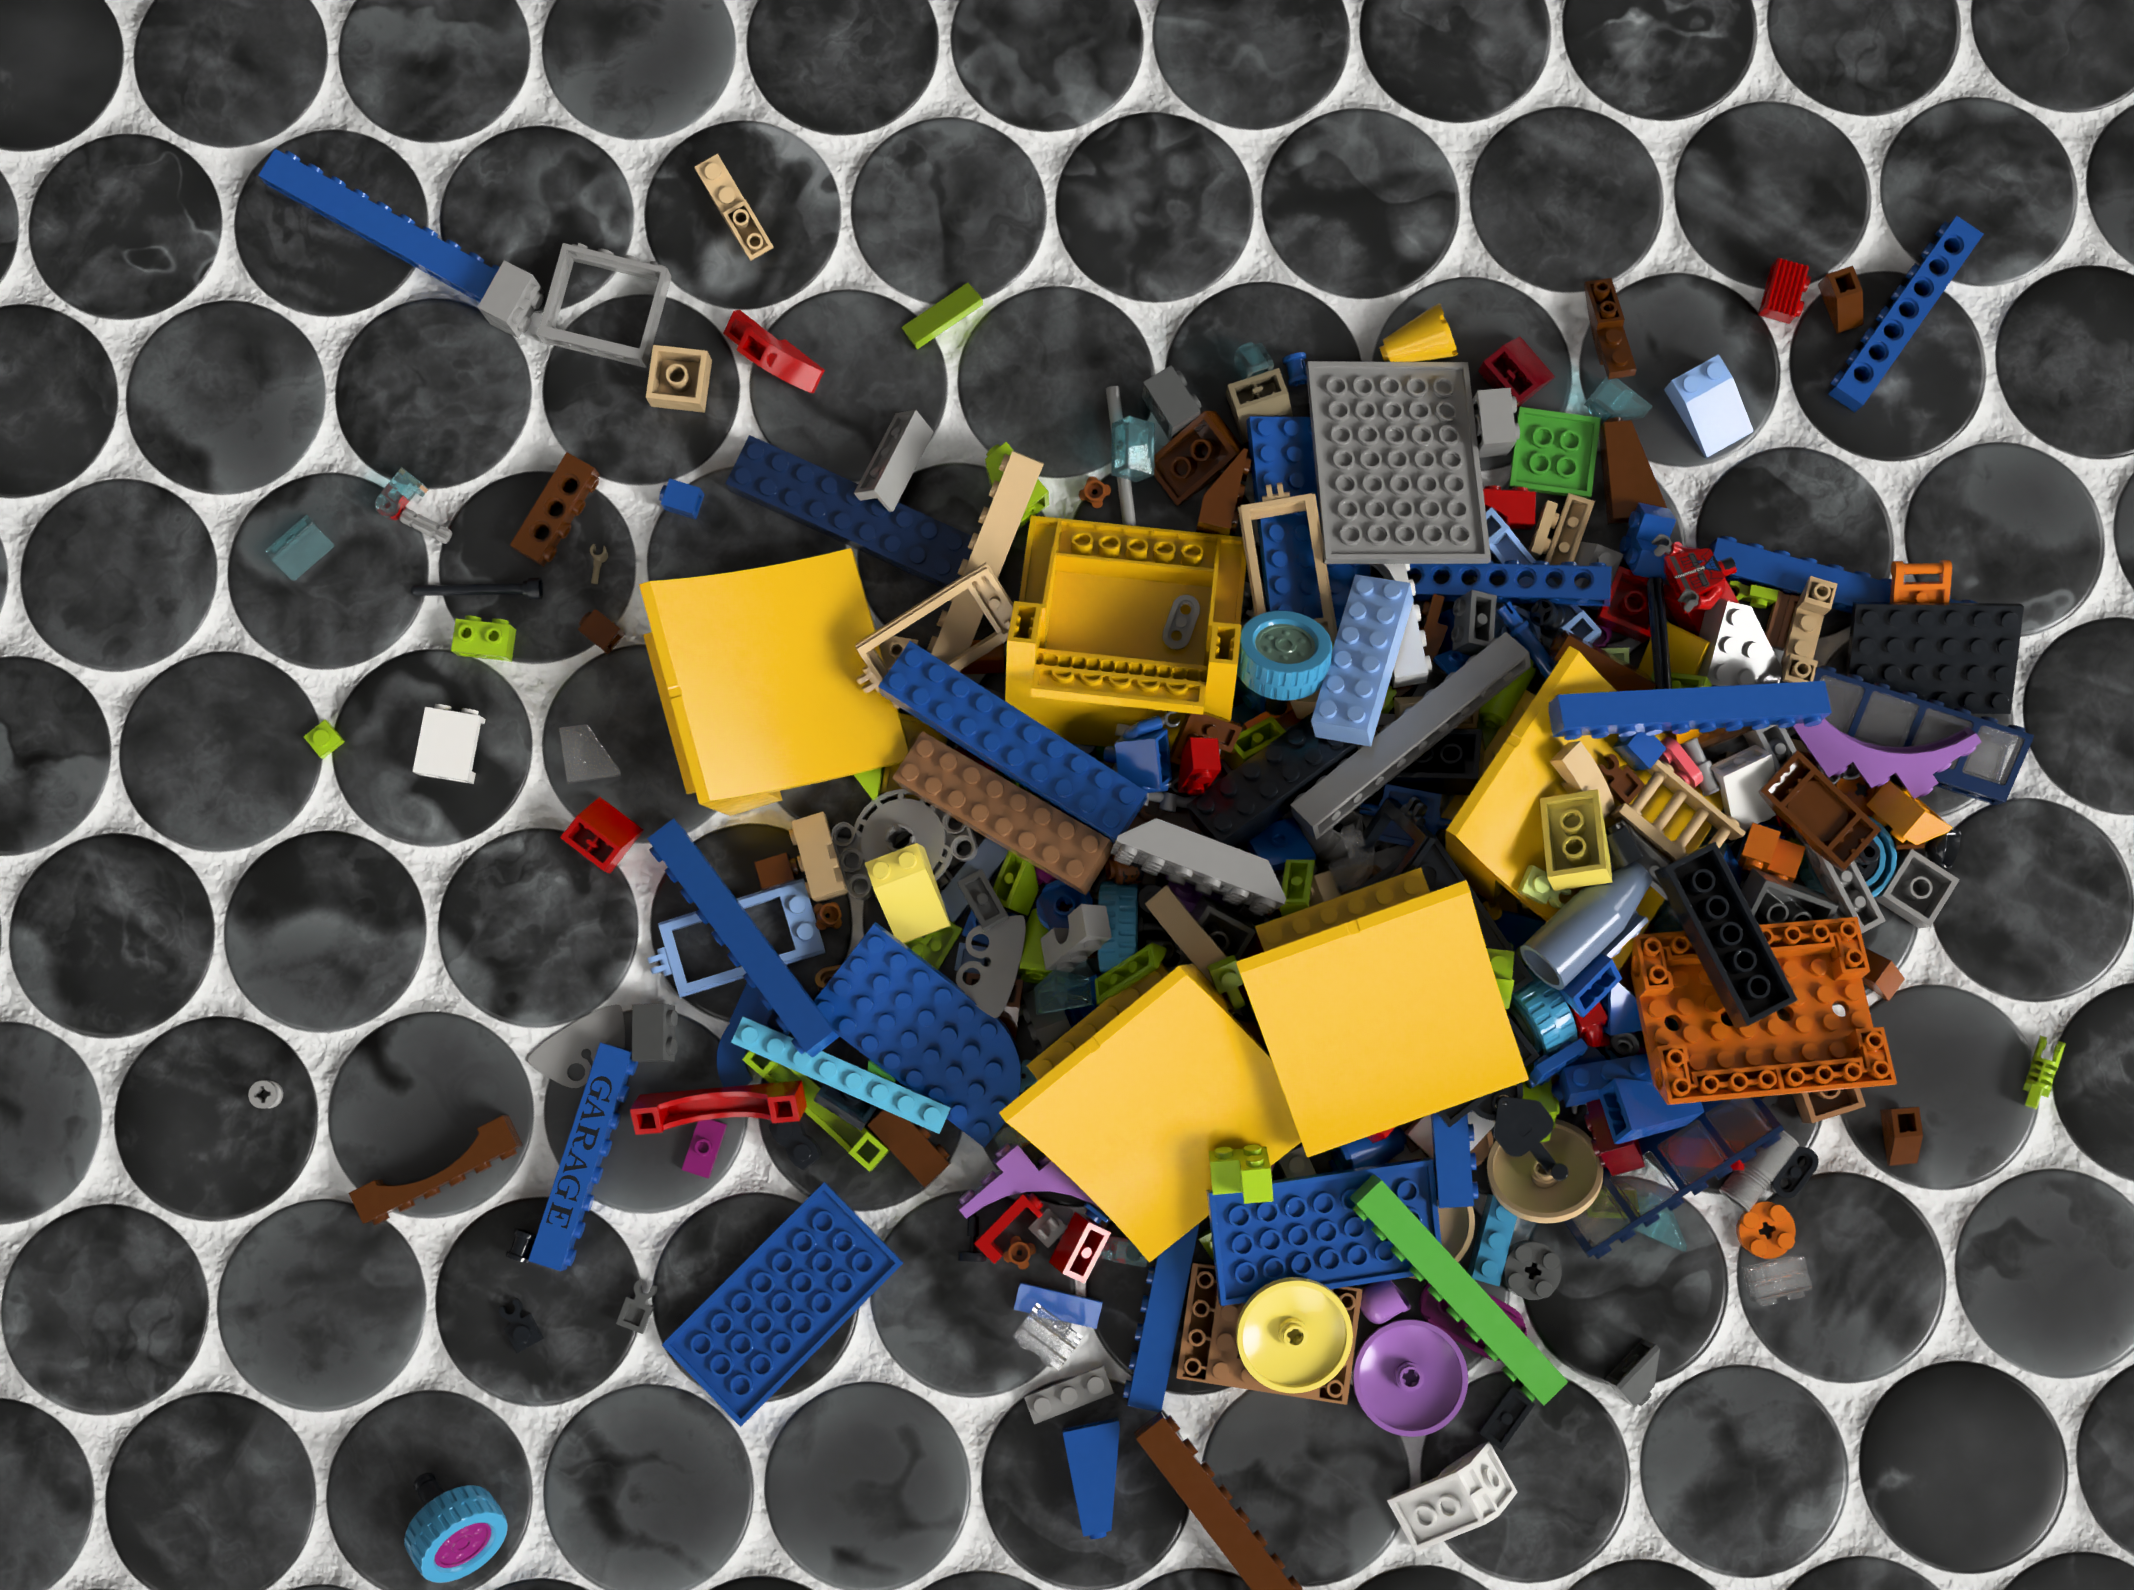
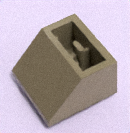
[1225,368,1293,444]

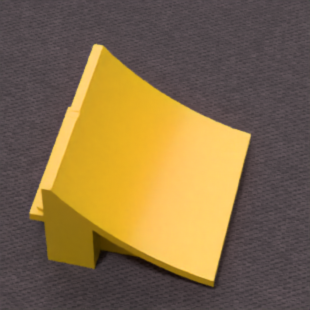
[1005,515,1247,759]
[639,548,910,816]
[1440,646,1724,971]
[1236,867,1529,1158]
[999,962,1301,1263]

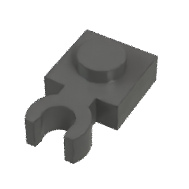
[616,1279,657,1334]

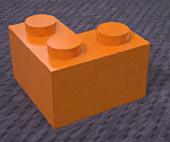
[1738,823,1806,882]

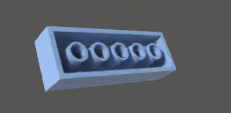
[1311,574,1414,747]

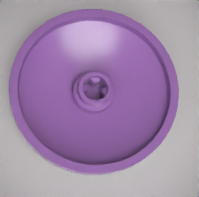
[1352,1319,1468,1437]

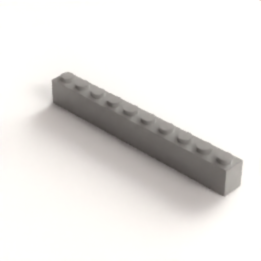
[1290,632,1531,840]

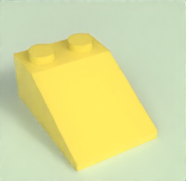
[1540,789,1613,891]
[865,843,951,943]

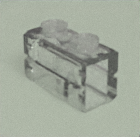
[1742,1254,1812,1306]
[1013,1303,1083,1371]

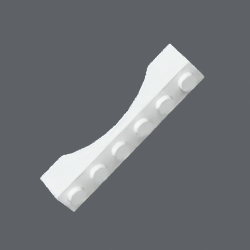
[1370,564,1432,688]

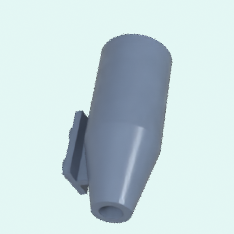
[1520,862,1653,990]

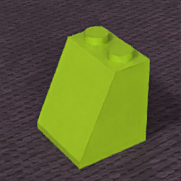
[985,442,1049,531]

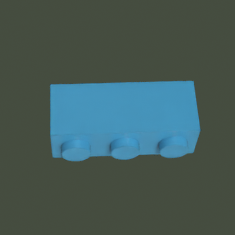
[1467,1194,1517,1286]

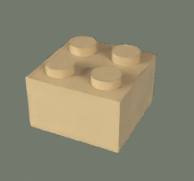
[646,345,712,413]

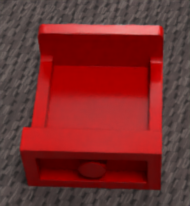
[974,1192,1044,1264]

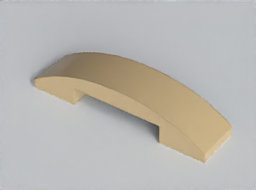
[1145,885,1229,985]

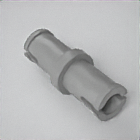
[1680,737,1721,797]

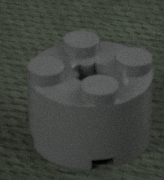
[1501,1240,1562,1300]

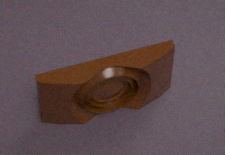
[1758,750,1881,871]

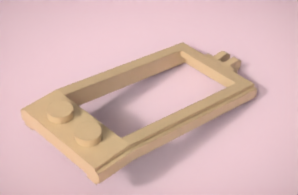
[1238,482,1337,647]
[855,562,1013,709]

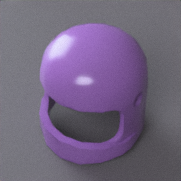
[1360,1280,1411,1324]

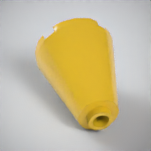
[1379,303,1458,362]

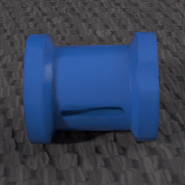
[1282,352,1307,387]

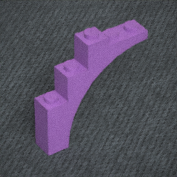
[1792,718,1982,799]
[956,1143,1104,1219]

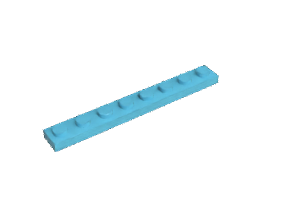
[731,1016,951,1134]

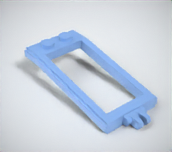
[647,878,826,998]

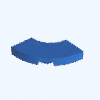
[717,1023,753,1087]

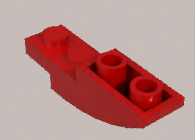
[723,310,825,393]

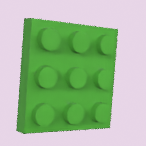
[1508,407,1601,499]

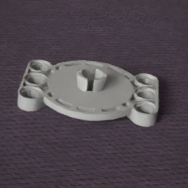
[831,789,978,900]

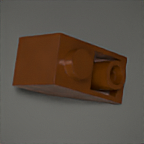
[1818,266,1864,334]
[1880,1107,1923,1166]

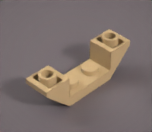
[1781,576,1837,683]

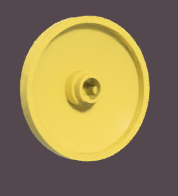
[1236,1277,1353,1393]

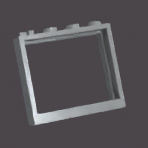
[537,243,672,368]

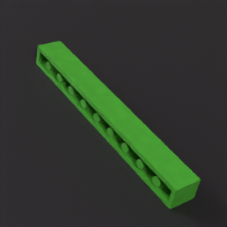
[1349,1174,1568,1405]

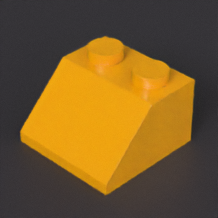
[1866,780,1953,845]

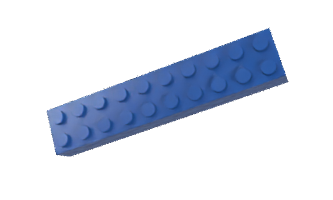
[878,641,1148,845]

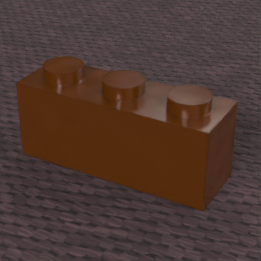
[867,1110,951,1187]

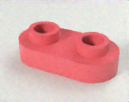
[1659,737,1703,789]

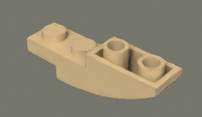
[694,154,774,261]

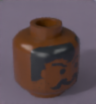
[1105,854,1146,885]

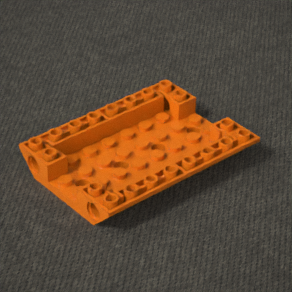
[1631,917,1897,1105]

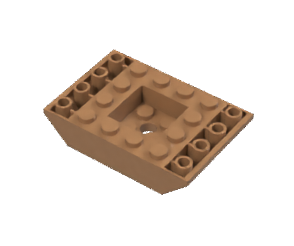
[1176,1263,1363,1405]

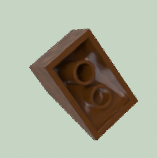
[1145,411,1248,506]

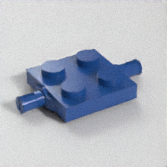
[1359,784,1452,847]

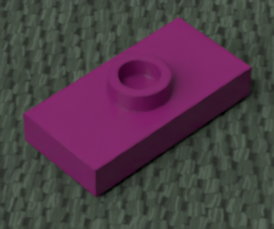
[682,1119,728,1179]

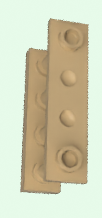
[1608,760,1746,862]

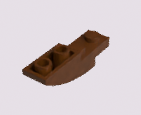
[1584,278,1637,379]
[1389,594,1448,700]

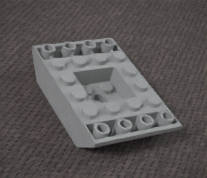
[1110,818,1286,916]

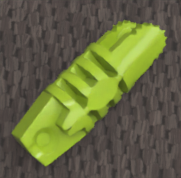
[2023,1035,2066,1109]

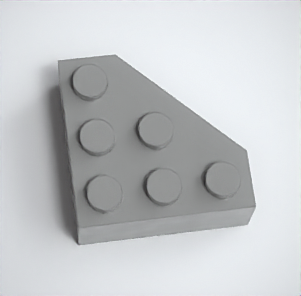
[1697,599,1782,686]

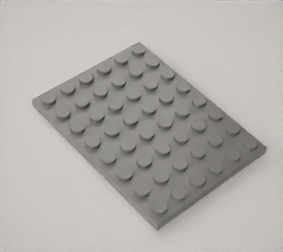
[1306,361,1491,564]

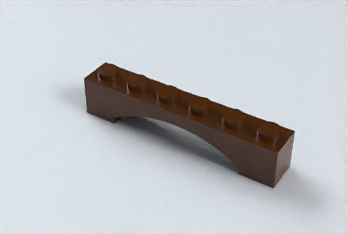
[349,1115,523,1226]

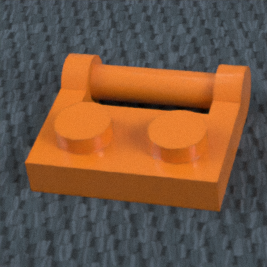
[1890,560,1952,603]

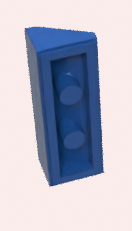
[1014,1281,1103,1329]

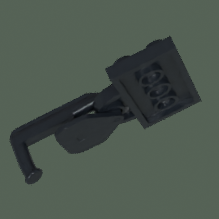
[1436,1014,1569,1181]

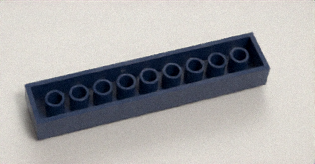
[725,435,972,588]

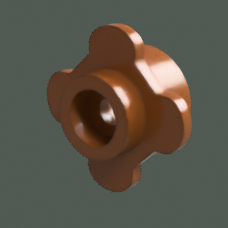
[1079,476,1111,509]
[813,902,842,931]
[1003,1236,1036,1270]

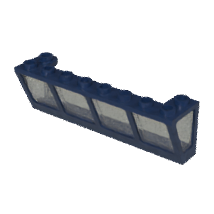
[1790,665,2034,805]
[1563,1097,1785,1259]

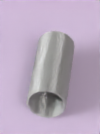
[1719,1126,1799,1212]

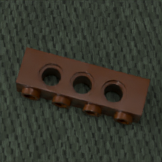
[510,452,600,567]

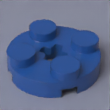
[1036,880,1093,931]

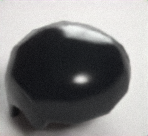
[1925,828,1962,869]

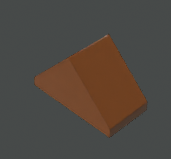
[1862,948,1905,1001]

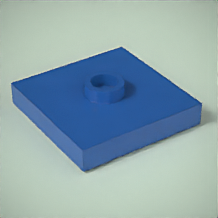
[1246,818,1316,871]

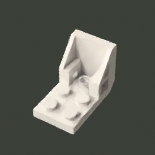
[1387,1441,1518,1552]

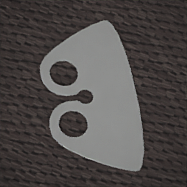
[956,915,1026,1018]
[528,1004,625,1088]

